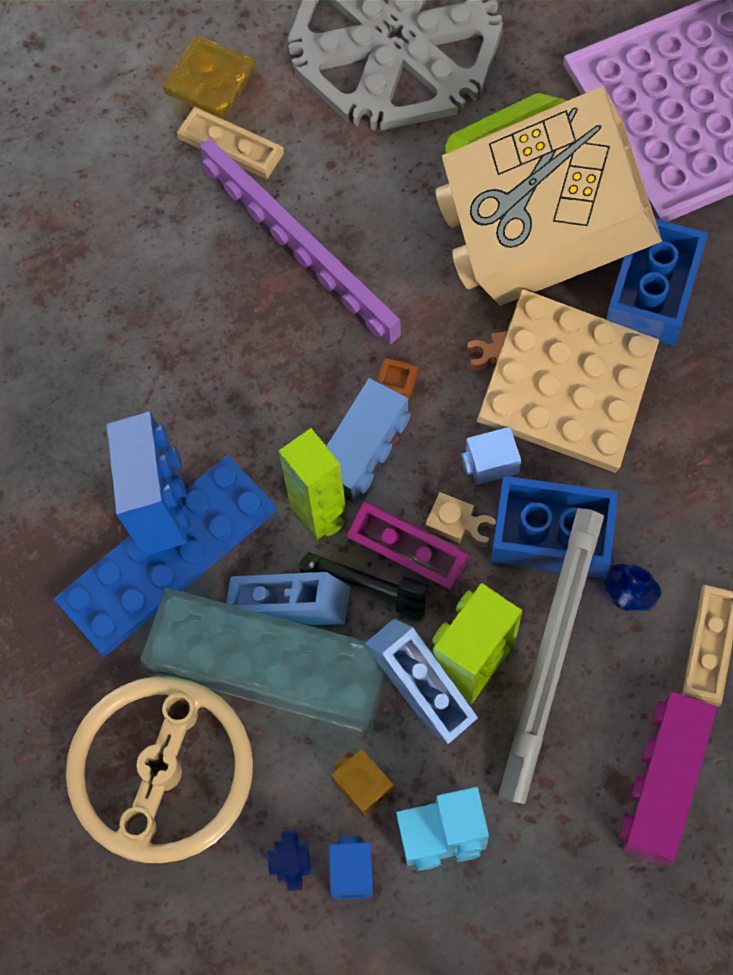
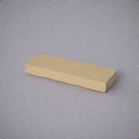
[177,106,284,179]
[681,585,733,707]

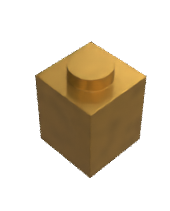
[331,749,394,818]

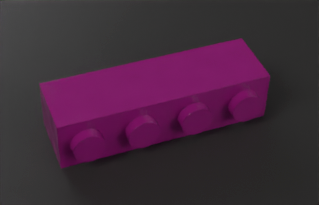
[619,691,718,867]

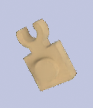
[425,492,497,547]

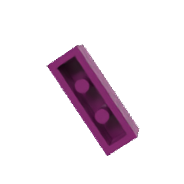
[347,502,472,589]

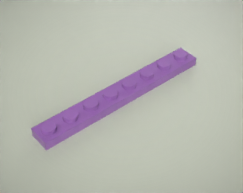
[199,138,401,345]

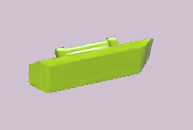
[445,93,567,154]

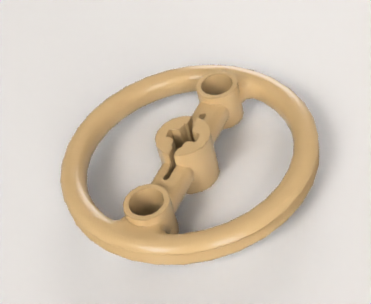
[66,676,253,863]

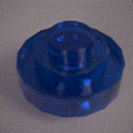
[604,564,662,612]
[267,829,311,892]

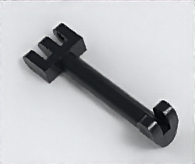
[299,552,426,619]

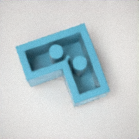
[396,787,489,870]

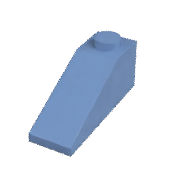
[224,572,351,625]

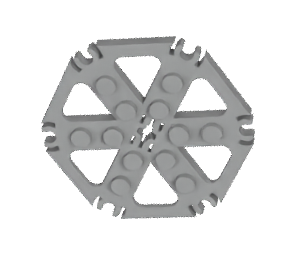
[287,0,503,131]

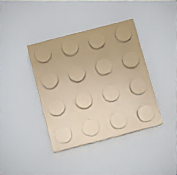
[476,289,659,473]

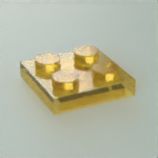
[163,35,257,119]

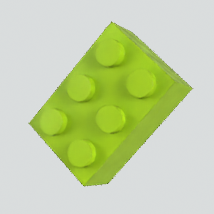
[432,583,522,705]

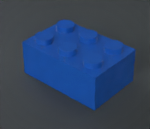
[606,219,708,346]
[107,411,190,556]
[491,476,619,579]

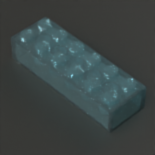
[140,587,387,733]

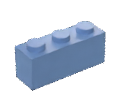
[326,378,411,502]
[365,618,478,744]

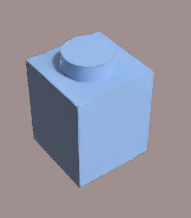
[461,427,521,485]

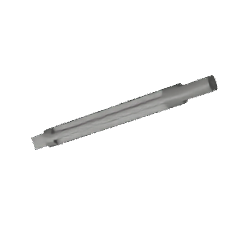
[498,508,604,804]

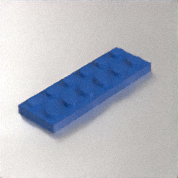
[54,455,277,657]

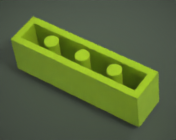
[279,428,347,540]

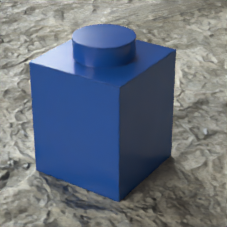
[329,836,374,900]

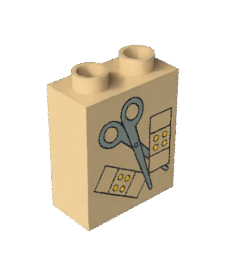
[436,86,662,306]

